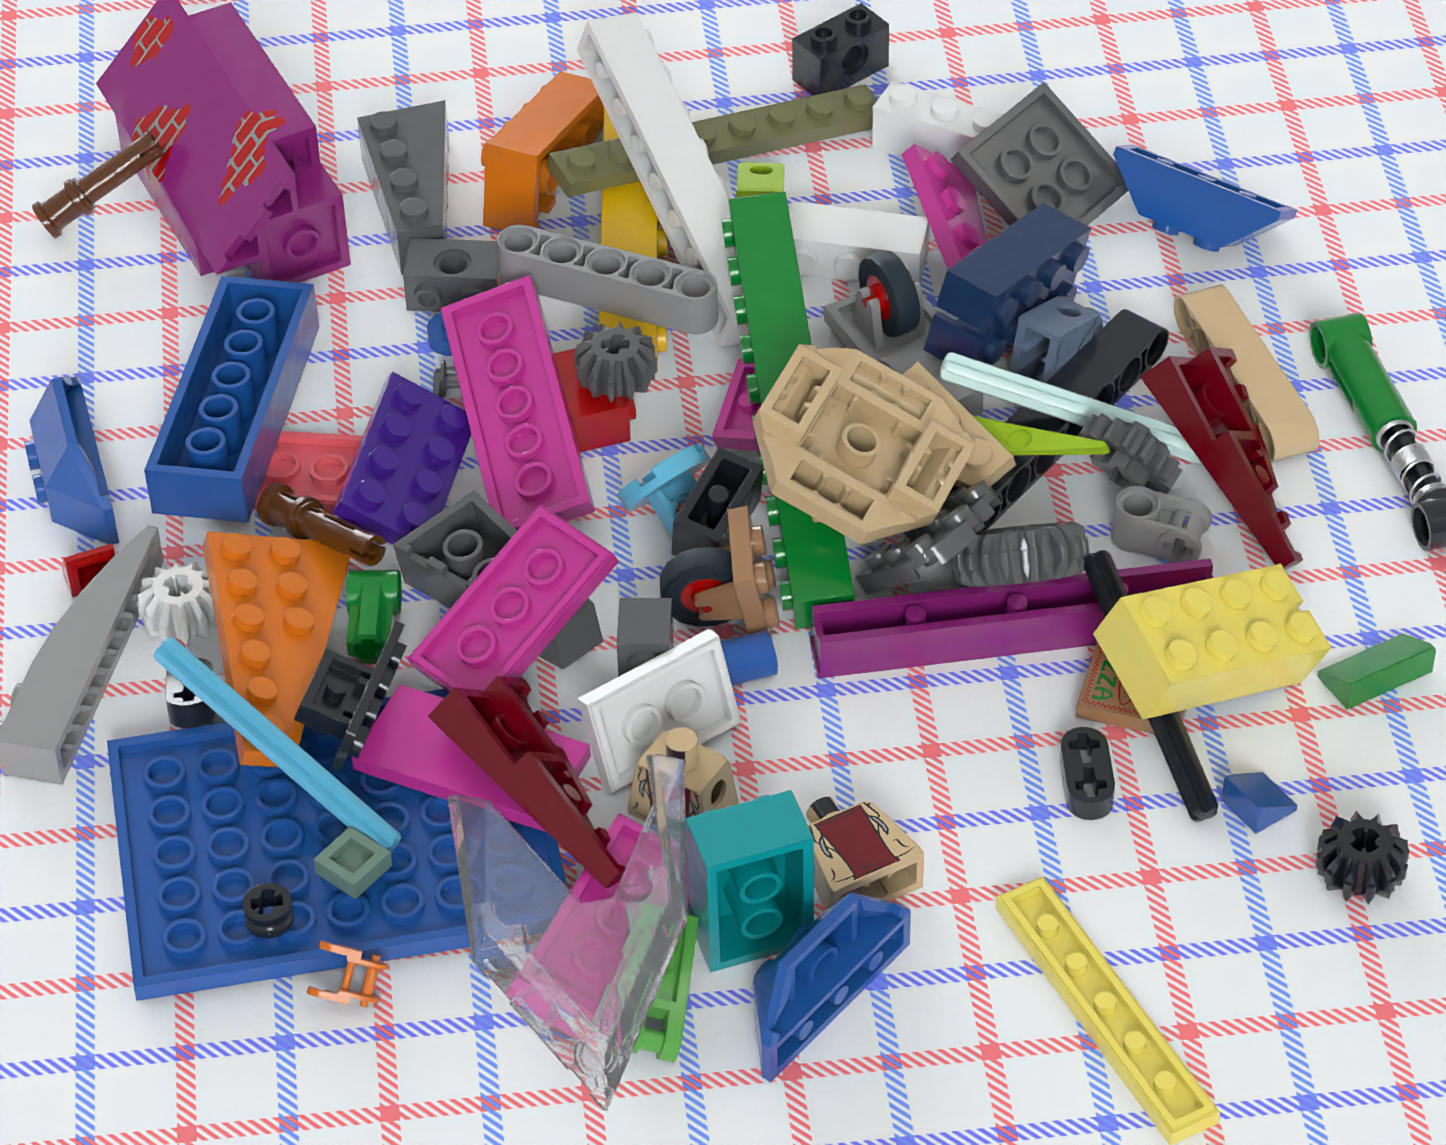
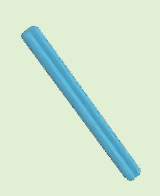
[154,637,402,852]

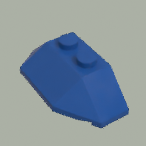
[1113,144,1298,252]
[24,376,119,545]
[753,892,911,1083]

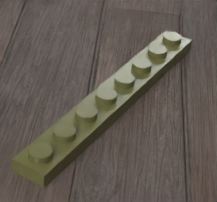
[547,84,878,197]

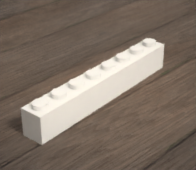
[576,12,748,347]

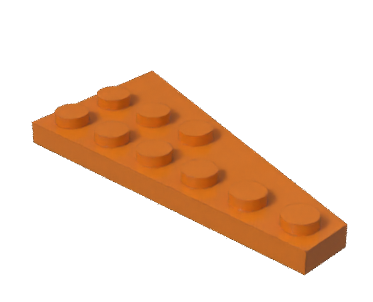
[203,531,350,767]

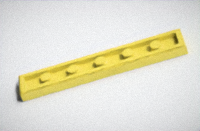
[996,877,1220,1145]

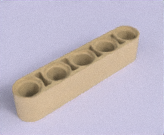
[1174,284,1319,463]

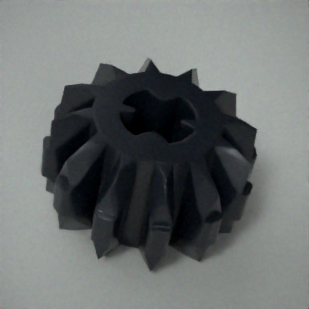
[1315,810,1409,905]

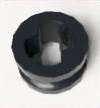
[242,883,294,939]

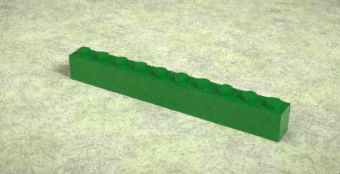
[721,191,855,629]

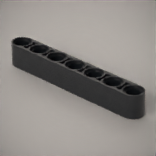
[939,309,1169,530]

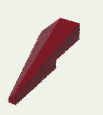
[1140,347,1303,570]
[427,676,629,888]

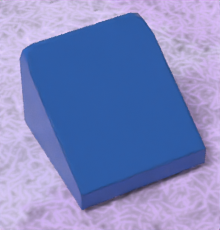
[1221,772,1298,834]

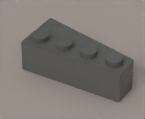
[357,100,449,275]
[393,490,604,670]

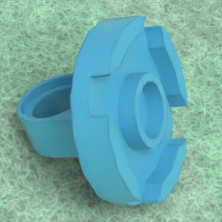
[616,443,711,535]

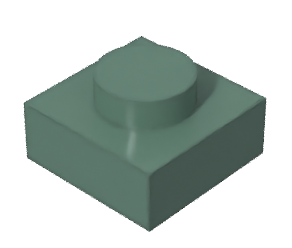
[313,826,392,899]

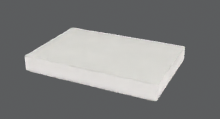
[578,629,742,793]

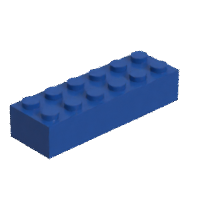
[144,276,320,523]

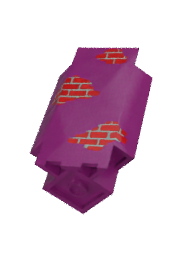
[96,0,351,283]

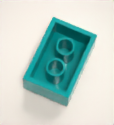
[685,790,814,973]

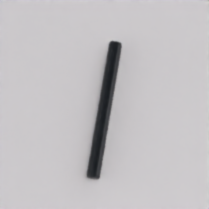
[1084,550,1218,822]

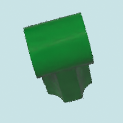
[346,570,402,664]

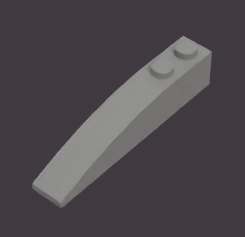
[0,525,164,785]

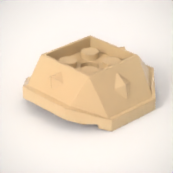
[753,344,976,544]

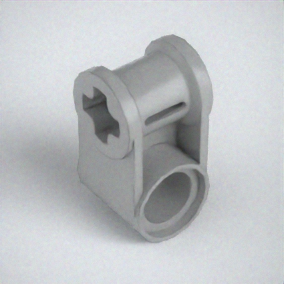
[1111,486,1212,563]

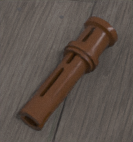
[32,130,165,239]
[257,482,386,567]

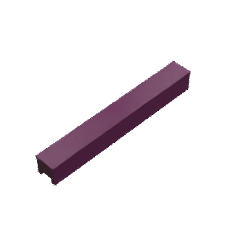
[809,558,1213,679]

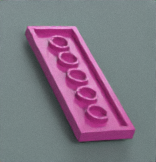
[441,275,595,531]

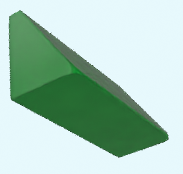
[1317,633,1436,710]

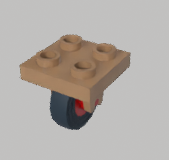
[660,506,780,642]

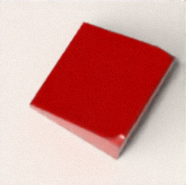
[62,543,115,598]

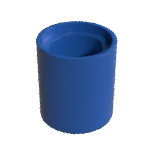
[720,630,778,686]

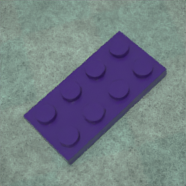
[332,371,471,545]

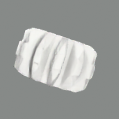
[137,560,216,646]

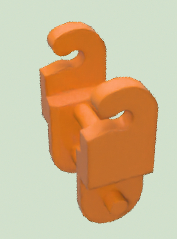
[307,940,388,1008]

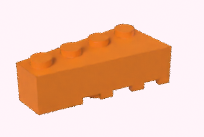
[481,71,604,230]

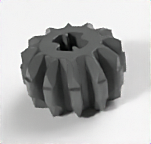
[574,321,658,403]

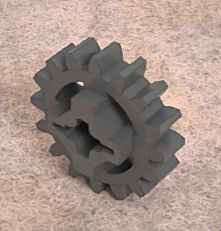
[1078,413,1182,494]

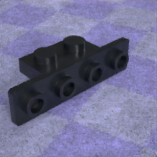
[294,621,407,772]

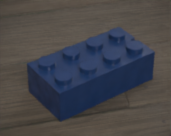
[923,203,1091,365]

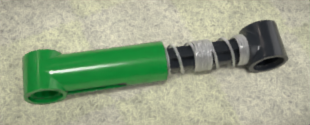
[1309,312,1446,551]

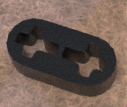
[165,658,216,728]
[1060,727,1115,820]

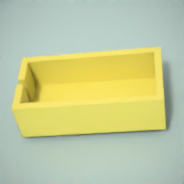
[1093,564,1332,719]

